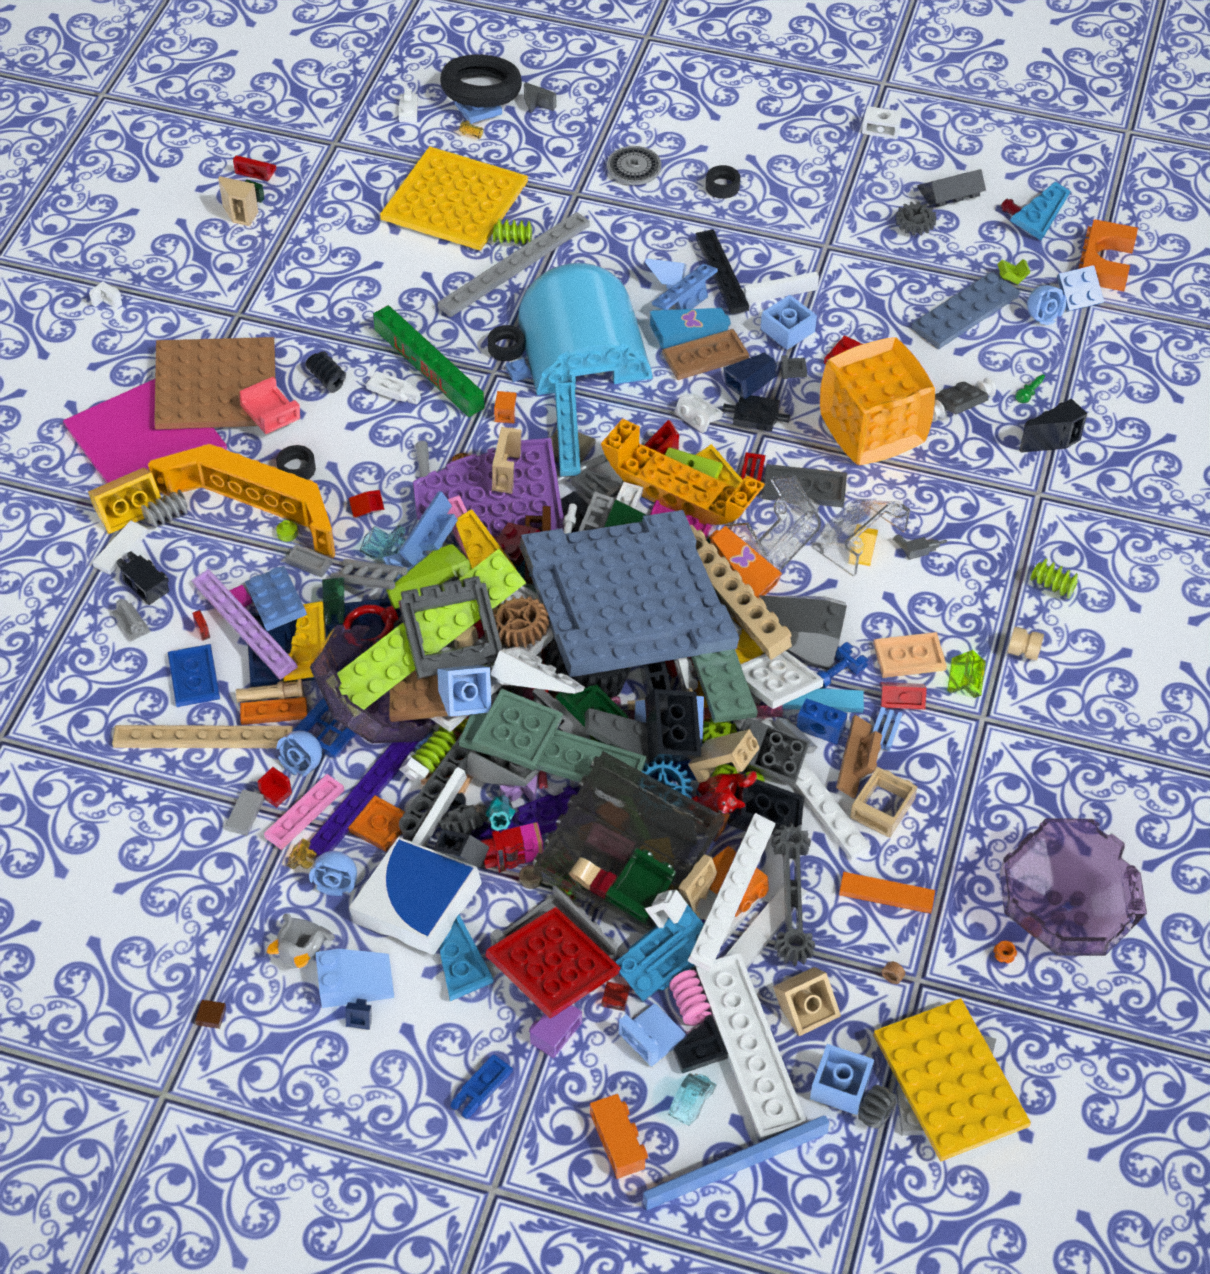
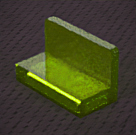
[947,650,986,698]

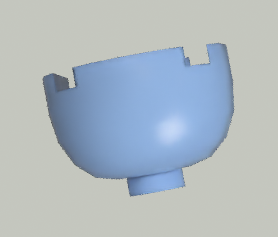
[1027,285,1066,325]
[276,731,322,776]
[309,851,357,896]

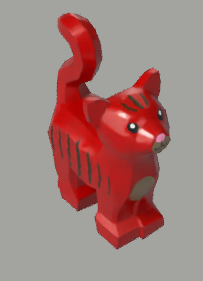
[688,771,757,820]

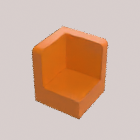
[494,391,517,424]

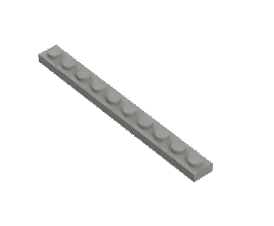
[438,212,590,317]

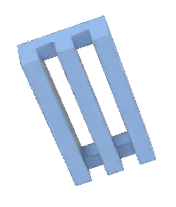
[872,707,903,751]

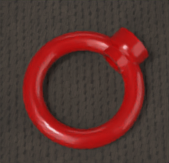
[342,605,399,648]

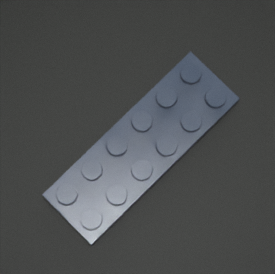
[911,271,1020,349]

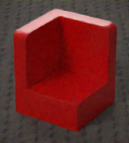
[348,490,385,517]
[258,767,292,808]

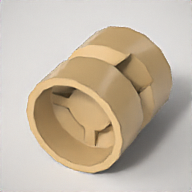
[1007,626,1044,661]

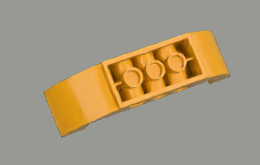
[601,418,765,525]

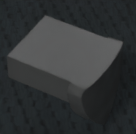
[780,355,807,379]

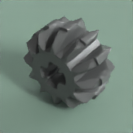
[858,1085,896,1129]

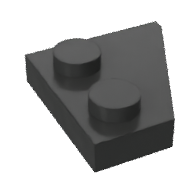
[571,469,624,500]

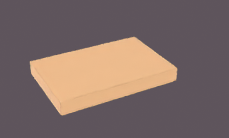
[873,632,947,678]

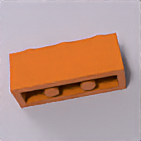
[590,1093,648,1179]

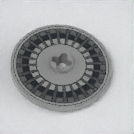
[607,146,661,185]

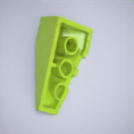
[386,544,472,609]

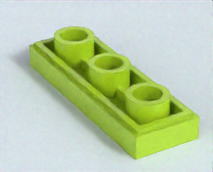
[665,447,723,479]

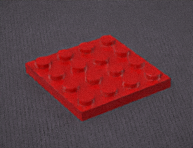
[485,907,621,1019]

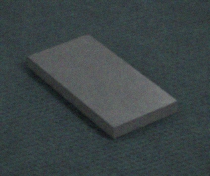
[762,464,847,508]

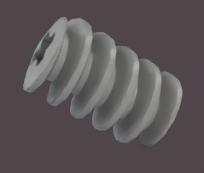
[141,489,188,528]

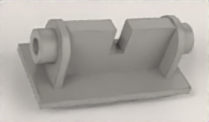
[112,599,151,641]

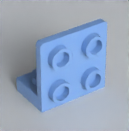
[619,1004,687,1067]

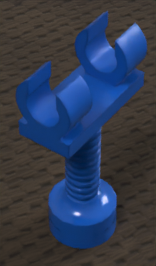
[816,642,869,689]

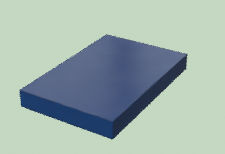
[168,644,220,707]

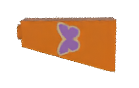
[709,526,782,604]

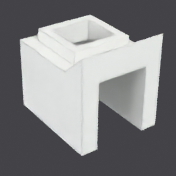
[645,890,688,929]

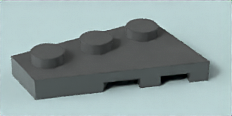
[585,708,650,764]

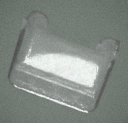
[810,499,910,576]

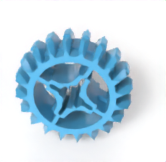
[632,760,693,816]

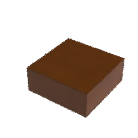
[195,999,226,1029]

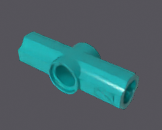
[485,795,516,831]

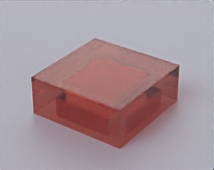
[192,610,210,641]
[601,981,630,1012]

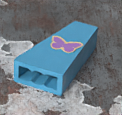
[650,308,731,350]

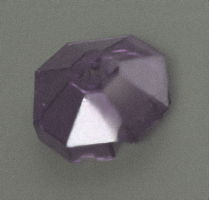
[310,625,436,743]
[1000,818,1147,956]

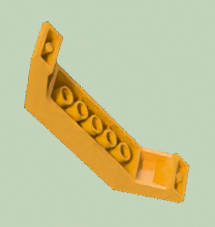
[148,444,335,559]

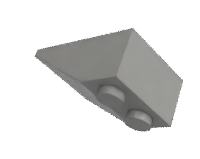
[466,750,540,787]

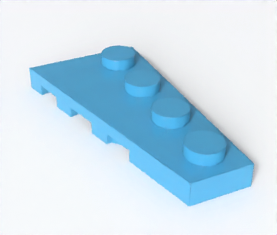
[1010,182,1071,240]
[439,915,494,1001]

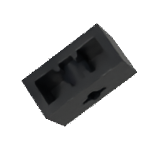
[433,829,489,868]

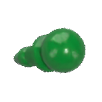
[1015,374,1045,404]

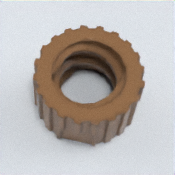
[881,961,905,984]

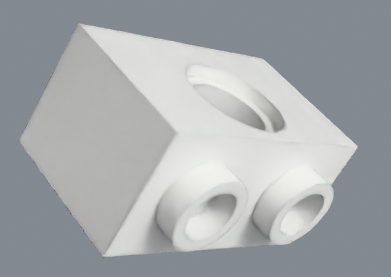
[862,106,902,139]

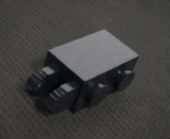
[116,551,169,605]

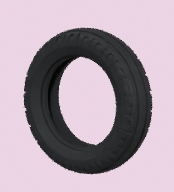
[440,54,522,107]

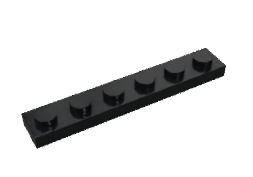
[696,229,749,314]

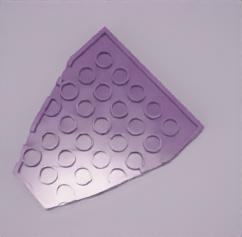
[413,438,564,536]

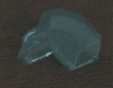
[359,525,406,561]
[668,1073,717,1126]

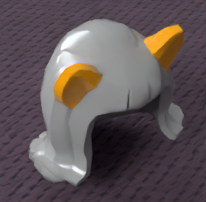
[267,914,335,968]

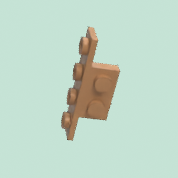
[836,715,882,798]

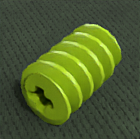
[493,219,532,245]
[1030,558,1078,599]
[411,726,456,774]

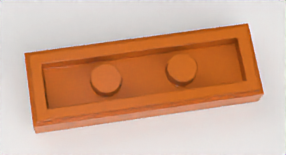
[240,697,308,725]

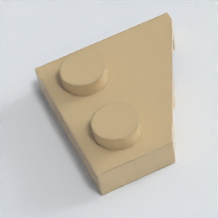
[678,854,717,917]

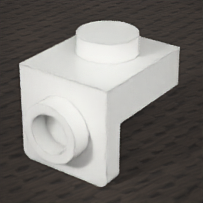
[89,281,122,309]
[399,752,430,782]

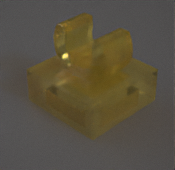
[286,839,316,869]

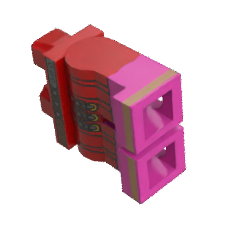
[481,822,544,873]

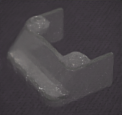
[725,475,821,571]

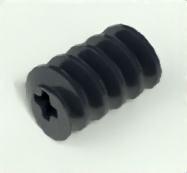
[305,351,346,393]

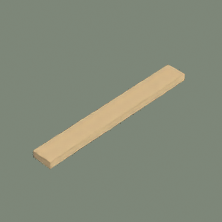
[112,725,293,748]

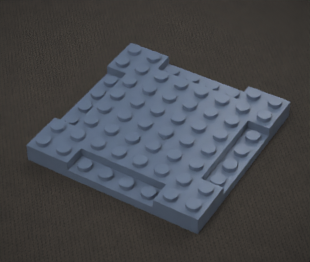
[520,510,739,677]

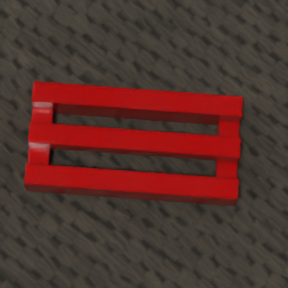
[741,452,766,482]

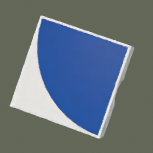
[349,837,482,955]

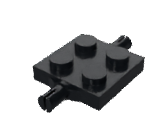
[722,395,790,432]

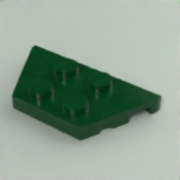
[555,685,628,748]

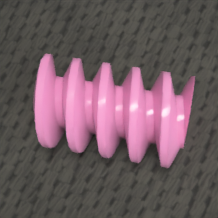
[669,970,712,1026]

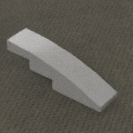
[578,492,614,532]

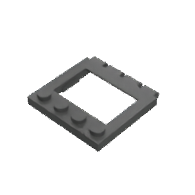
[398,576,502,679]

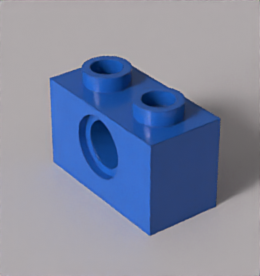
[796,698,848,745]

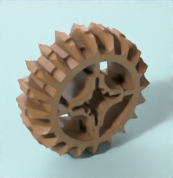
[492,595,549,649]

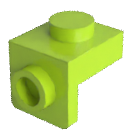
[997,259,1030,285]

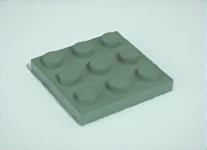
[472,689,563,771]

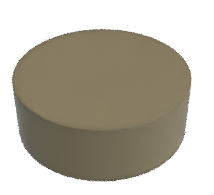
[519,865,542,889]

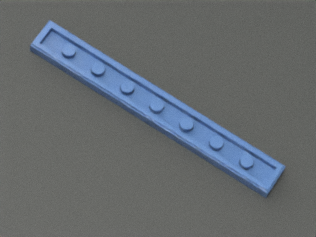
[643,1115,830,1210]

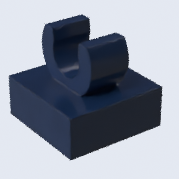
[346,998,372,1030]

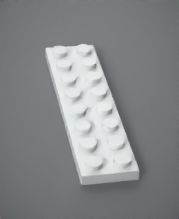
[694,953,807,1141]

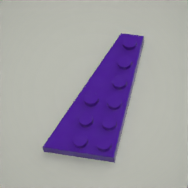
[469,783,597,841]

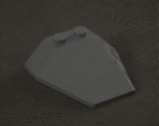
[754,595,847,670]

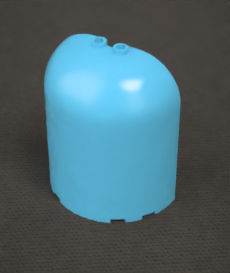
[518,263,653,395]

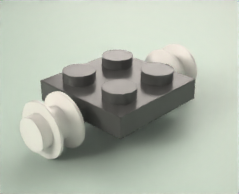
[932,378,996,422]

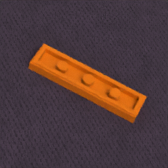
[839,872,935,914]

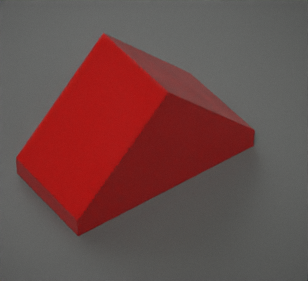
[644,420,679,455]

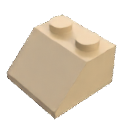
[773,967,841,1036]

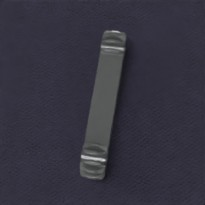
[771,822,815,967]

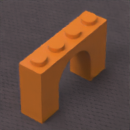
[1078,219,1138,292]

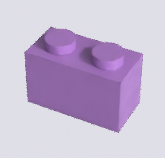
[529,1005,582,1058]

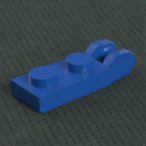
[450,1054,513,1119]

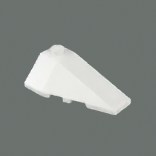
[490,647,585,694]

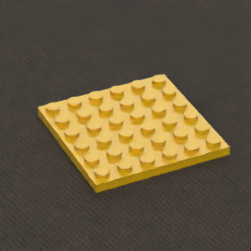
[380,146,528,251]

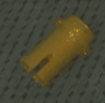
[459,121,484,139]

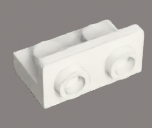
[674,393,724,433]

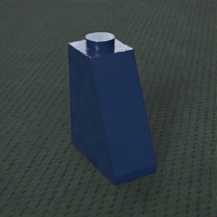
[723,352,777,399]

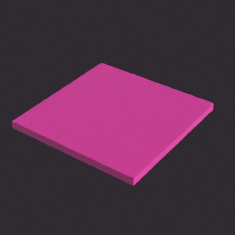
[63,379,227,484]

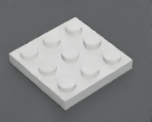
[741,651,824,709]

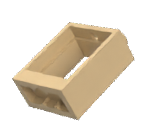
[850,767,918,838]

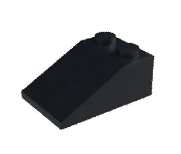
[728,775,804,835]

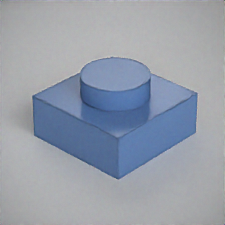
[506,358,531,382]

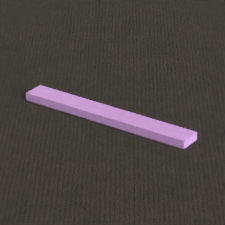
[191,569,298,680]

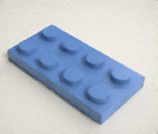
[245,566,307,631]

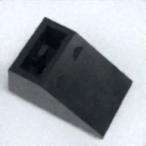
[1019,399,1087,453]

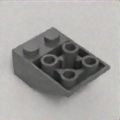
[728,717,810,783]

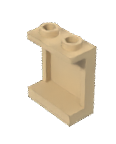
[492,427,522,494]
[688,729,759,783]

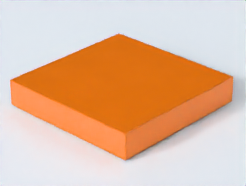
[348,795,405,852]

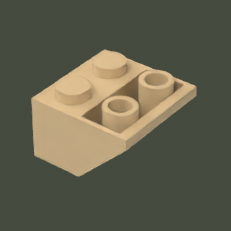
[218,176,258,226]

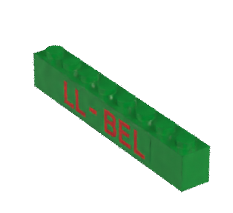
[373,305,485,417]

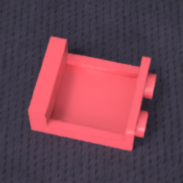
[239,377,300,435]

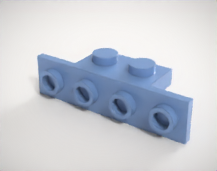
[652,263,718,310]
[399,491,458,566]

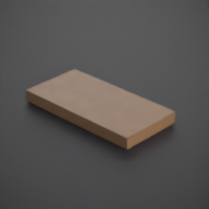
[662,329,749,380]

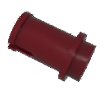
[1001,198,1022,215]

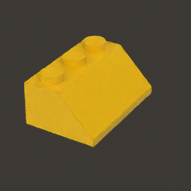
[88,467,162,534]

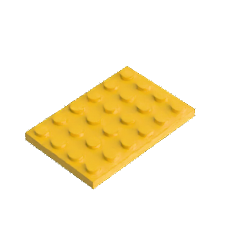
[873,998,1031,1162]

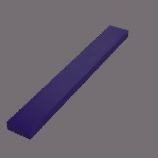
[305,720,429,858]

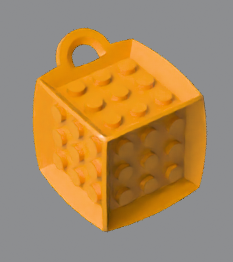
[820,337,935,465]

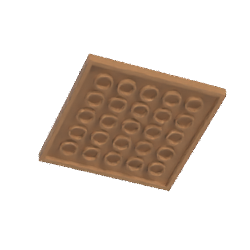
[155,337,276,429]

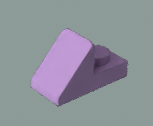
[500,773,539,802]

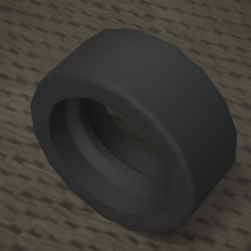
[706,165,740,199]
[488,325,524,361]
[276,445,316,480]

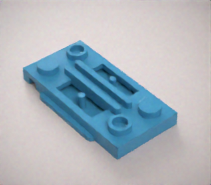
[615,905,704,1003]

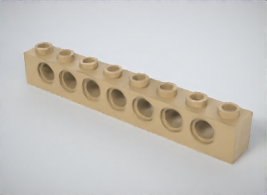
[690,525,792,660]

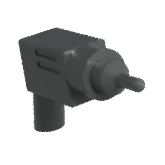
[893,535,947,560]

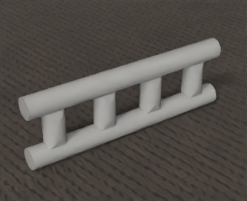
[330,559,408,590]

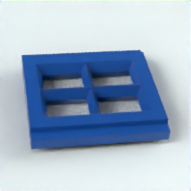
[292,696,367,758]

